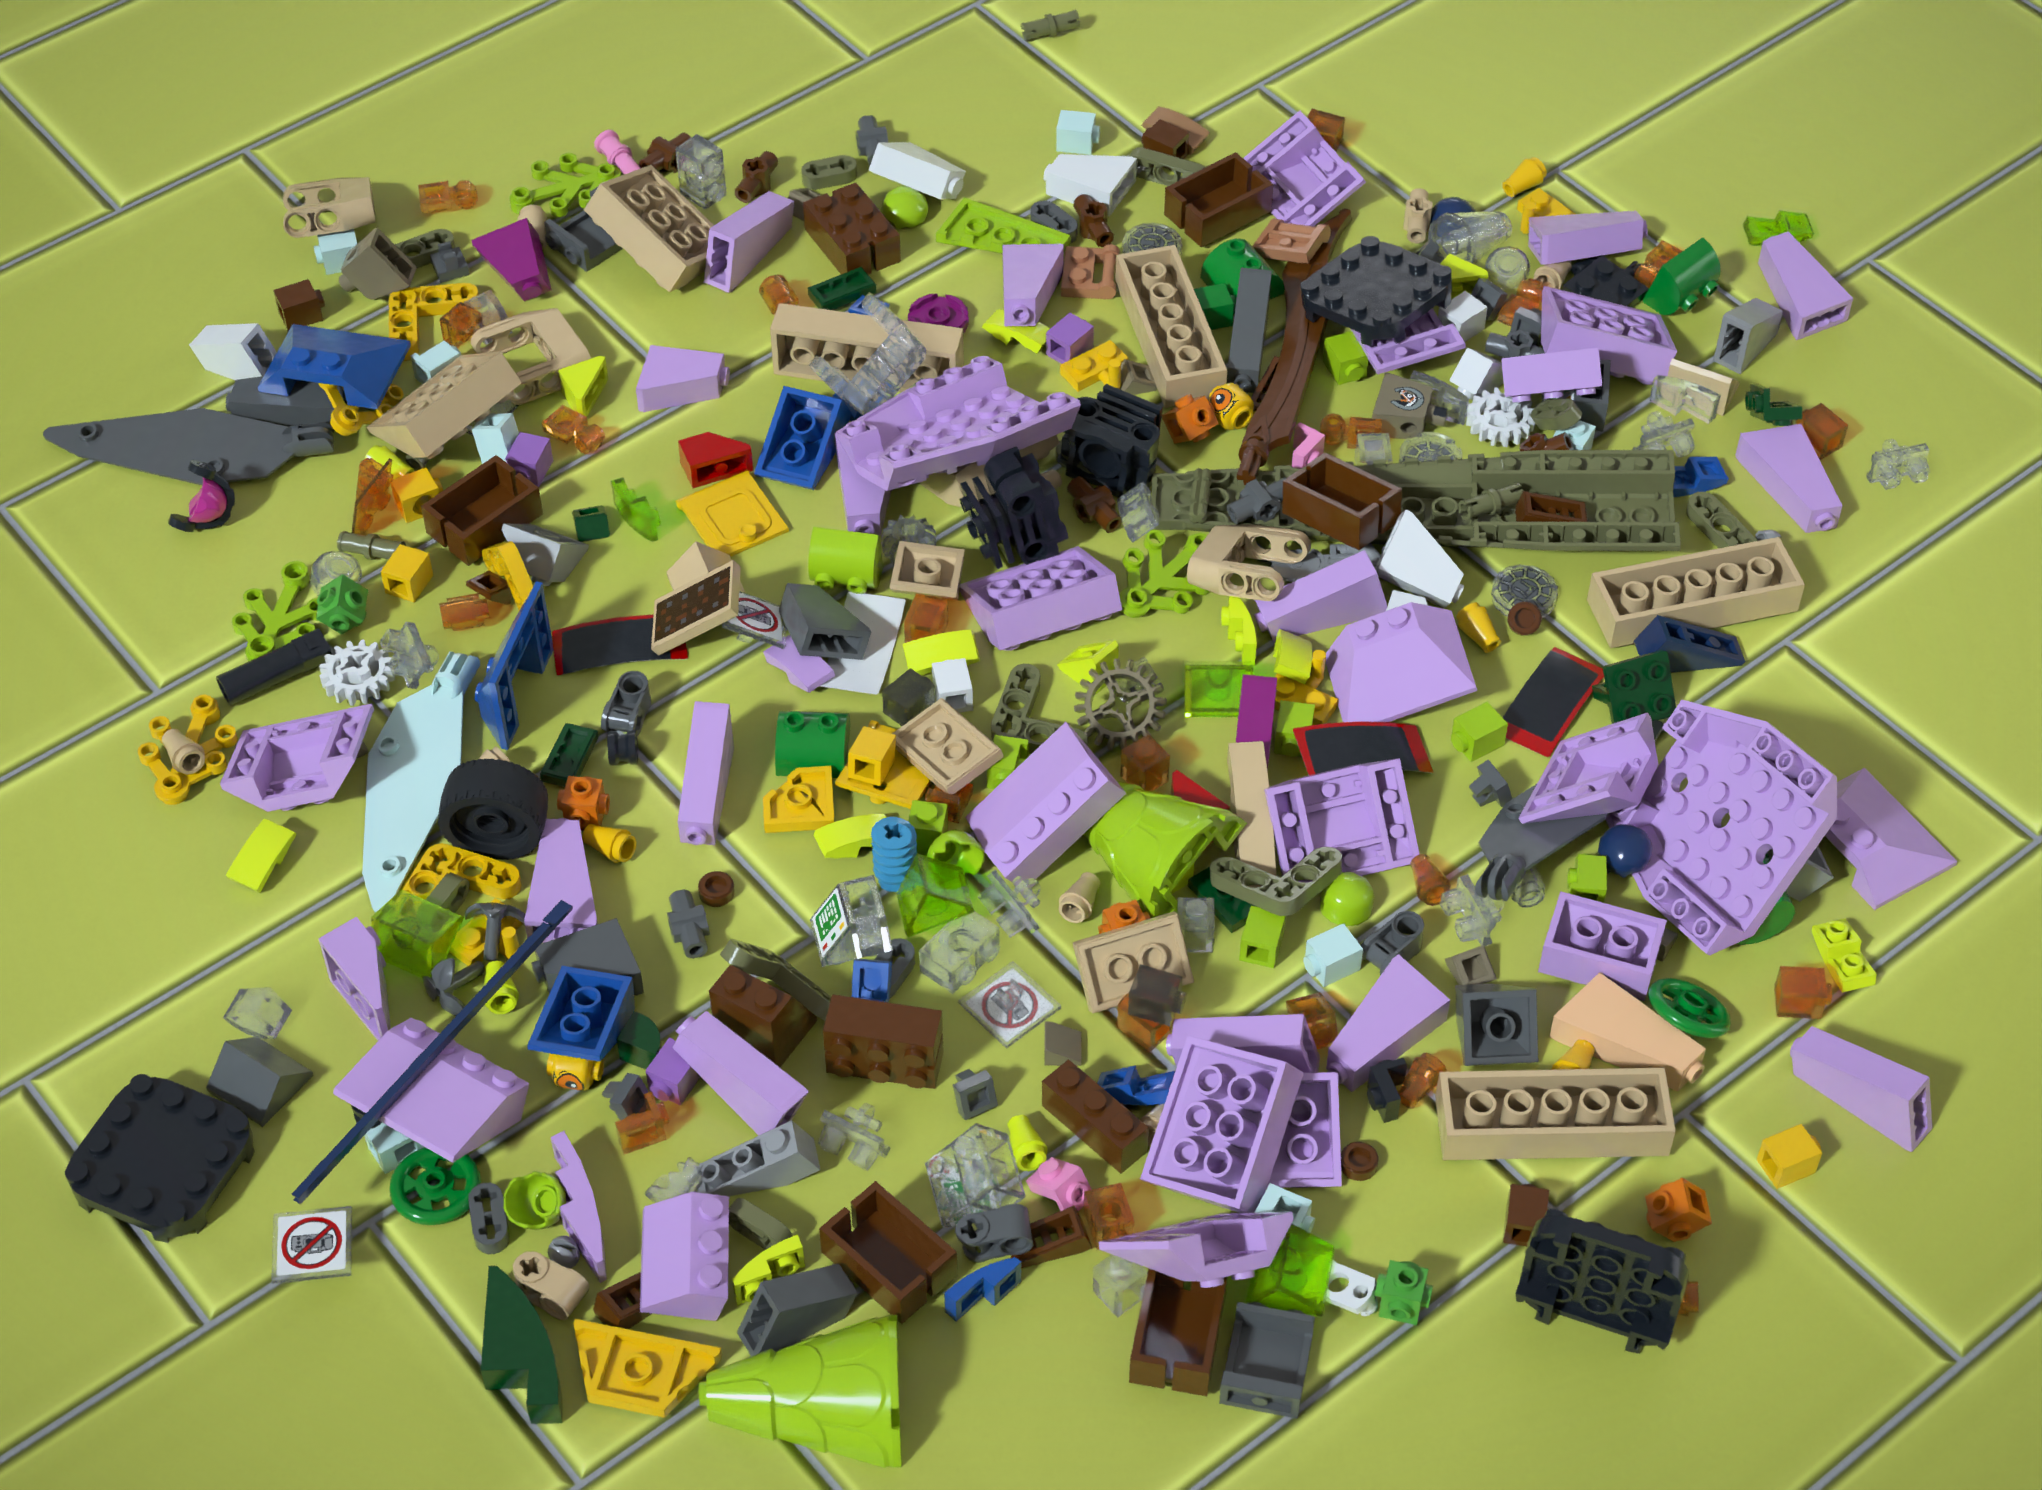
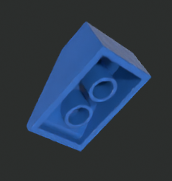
[754,386,852,490]
[527,966,635,1062]

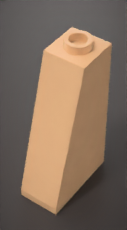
[1549,972,1706,1092]

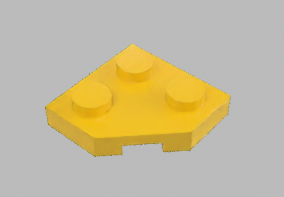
[763,766,834,833]

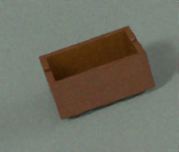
[1164,152,1274,248]
[803,182,901,275]
[1282,452,1402,550]
[421,455,543,566]
[823,994,944,1089]
[819,1181,958,1324]
[1129,1268,1228,1397]

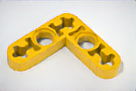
[389,283,480,361]
[482,541,533,611]
[391,843,522,933]

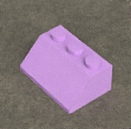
[1501,347,1602,403]
[1538,891,1667,1001]
[640,1192,729,1321]

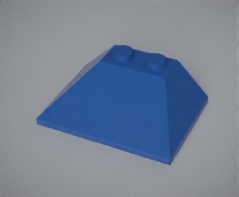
[258,324,411,409]
[475,581,554,750]

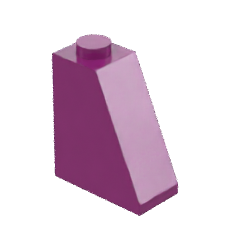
[472,218,552,301]
[1236,674,1277,773]

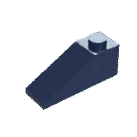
[1634,615,1745,673]

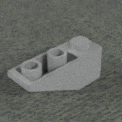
[694,1120,820,1196]

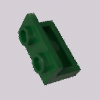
[1745,384,1802,426]

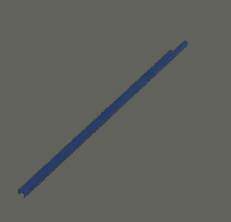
[292,900,573,1205]

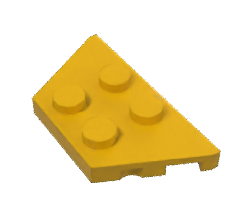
[574,1319,722,1418]

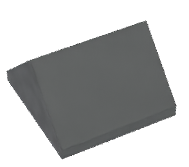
[206,1037,313,1127]

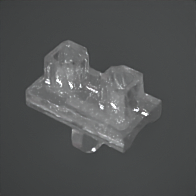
[1632,411,1696,458]
[1866,439,1930,490]
[380,622,439,689]
[978,870,1041,938]
[1440,874,1505,946]
[817,1103,891,1171]

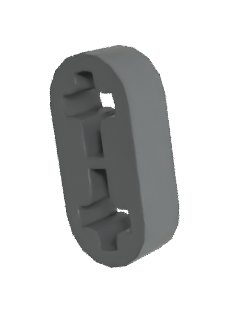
[1031,200,1078,243]
[874,938,915,999]
[468,1183,510,1254]

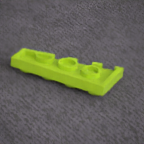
[936,197,1071,253]

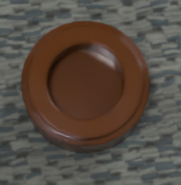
[1507,602,1542,636]
[698,871,735,907]
[1341,1142,1379,1181]

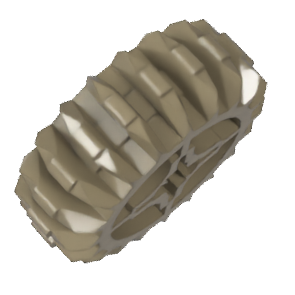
[1074,659,1167,752]

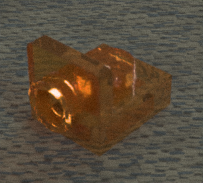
[439,302,483,348]
[925,783,973,824]
[1286,992,1338,1049]
[615,1092,670,1155]

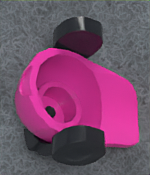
[168,460,235,532]

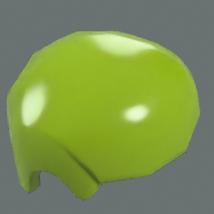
[880,186,928,229]
[927,829,985,882]
[1320,872,1374,926]
[503,1171,566,1230]

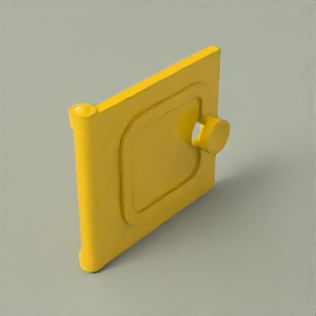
[676,470,789,557]
[835,720,931,809]

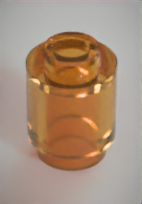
[759,275,799,316]
[439,593,490,631]

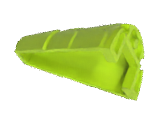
[1084,781,1247,918]
[699,1315,902,1468]

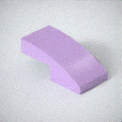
[763,635,835,693]

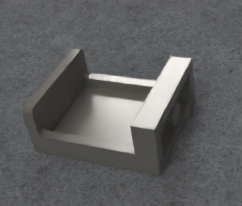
[544,187,623,272]
[1219,1302,1315,1419]

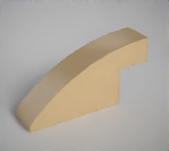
[1227,741,1276,888]

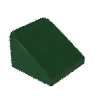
[572,505,610,542]

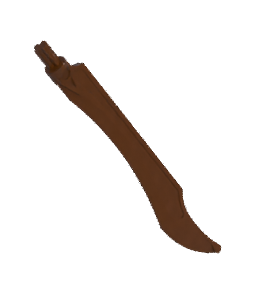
[1237,209,1352,485]

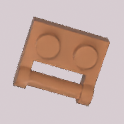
[1253,219,1331,263]
[1061,244,1120,299]

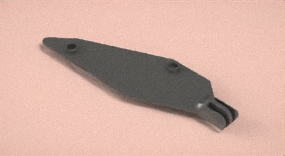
[43,408,334,485]
[1475,720,1664,902]

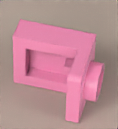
[1292,422,1325,469]
[1026,1157,1094,1211]

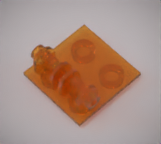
[351,458,393,534]

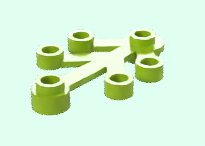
[509,153,621,217]
[1120,530,1210,618]
[232,561,318,661]

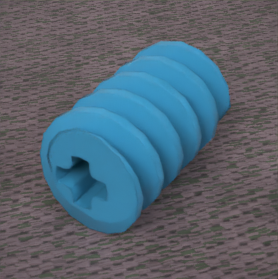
[871,817,918,892]

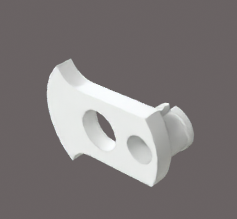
[1299,1251,1378,1316]

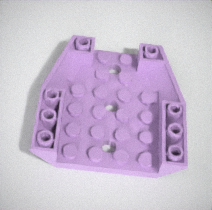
[836,356,1081,491]
[1605,700,1837,955]

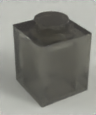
[882,668,936,726]
[1128,964,1187,1026]

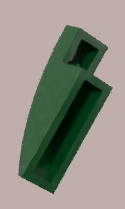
[480,1266,563,1424]

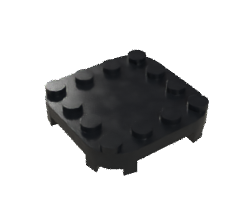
[1300,236,1452,346]
[65,1074,255,1243]
[1515,1209,1689,1354]

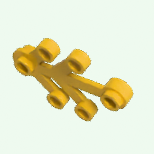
[318,383,404,436]
[138,694,238,805]

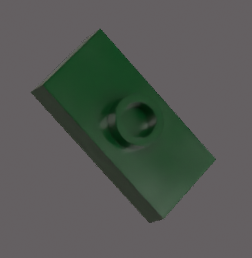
[808,267,876,310]
[540,723,599,787]
[1188,867,1257,933]

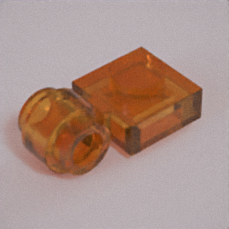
[418,180,478,213]
[1634,240,1682,288]
[1498,278,1544,326]
[542,405,605,454]
[1320,413,1382,451]

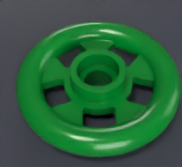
[1648,978,1731,1038]
[389,1147,481,1225]

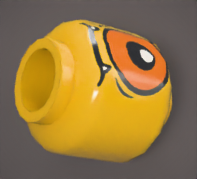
[1208,383,1254,430]
[547,1053,604,1091]

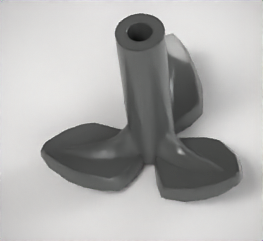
[465,902,525,961]
[423,958,485,1016]

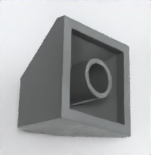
[1455,983,1538,1066]

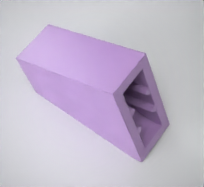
[636,345,730,412]

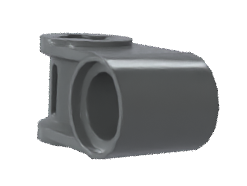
[601,671,652,737]
[1361,911,1424,975]
[955,1204,1033,1262]

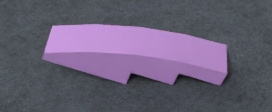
[551,1131,607,1283]

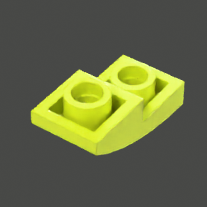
[982,309,1050,354]
[1221,596,1257,666]
[903,629,980,678]
[1273,629,1312,684]
[813,814,886,859]
[226,818,297,893]
[1812,918,1877,993]
[732,1234,805,1305]

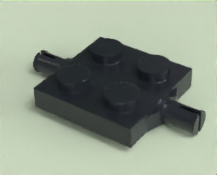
[1562,256,1649,308]

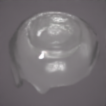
[1484,246,1531,290]
[310,551,362,596]
[645,1157,703,1203]

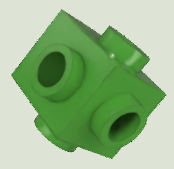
[316,574,368,634]
[1374,1260,1433,1326]

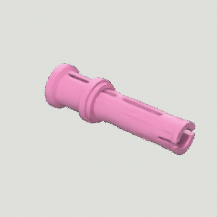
[594,130,641,175]

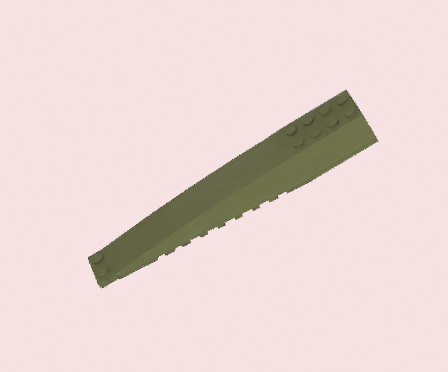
[1150,450,1681,551]

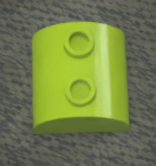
[808,527,884,594]

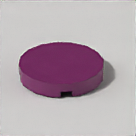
[908,293,969,334]

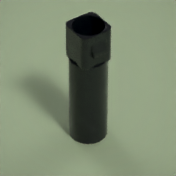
[216,628,332,706]

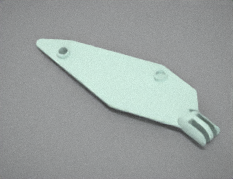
[362,651,480,914]

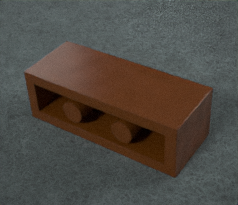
[1042,1059,1149,1174]

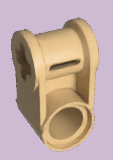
[513,1251,590,1320]

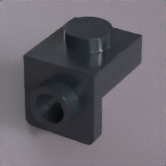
[1367,1058,1407,1123]

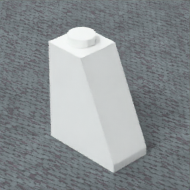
[869,142,966,199]
[1043,154,1137,216]
[189,323,277,380]
[1375,510,1464,608]

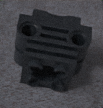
[1057,384,1163,499]
[959,446,1069,569]

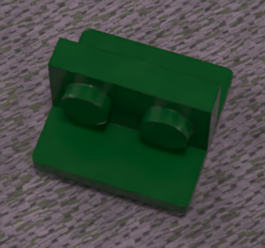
[1592,650,1676,724]

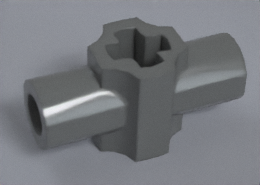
[856,115,888,165]
[1485,330,1544,358]
[1227,477,1286,524]
[667,889,710,959]

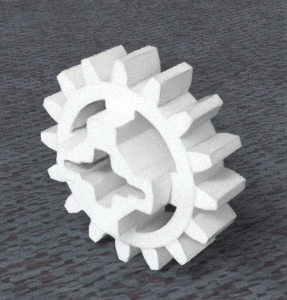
[1466,388,1535,447]
[319,640,395,706]

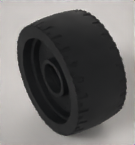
[438,759,548,860]

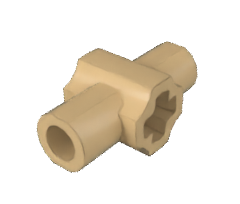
[1403,188,1432,243]

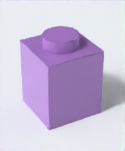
[1046,313,1094,364]
[505,432,553,487]
[645,1038,701,1105]

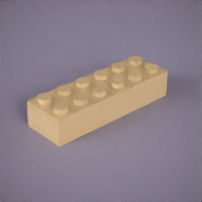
[1115,245,1227,408]
[770,303,964,392]
[1587,537,1805,648]
[1435,1068,1676,1160]

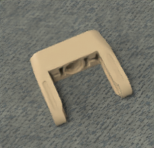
[283,177,376,238]
[471,308,591,405]
[1187,524,1311,601]

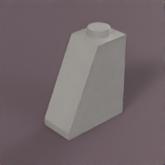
[1713,298,1783,374]

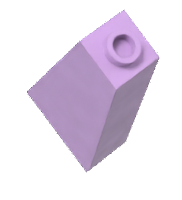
[704,191,794,293]
[1528,211,1647,265]
[1758,231,1853,340]
[1003,244,1064,326]
[1735,424,1842,533]
[835,433,892,535]
[1254,550,1387,642]
[678,701,734,845]
[524,818,598,943]
[1326,954,1450,1092]
[672,1011,809,1136]
[1166,1014,1320,1073]
[1790,1026,1932,1152]

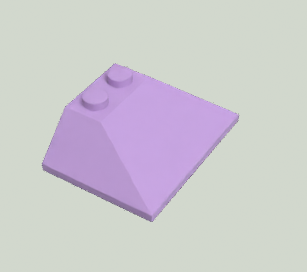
[1244,110,1366,226]
[1351,308,1466,375]
[1326,602,1478,722]
[220,703,374,812]
[1519,712,1658,824]
[1264,758,1421,882]
[1825,768,1957,910]
[1098,1212,1294,1288]

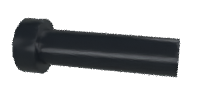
[1571,255,1607,276]

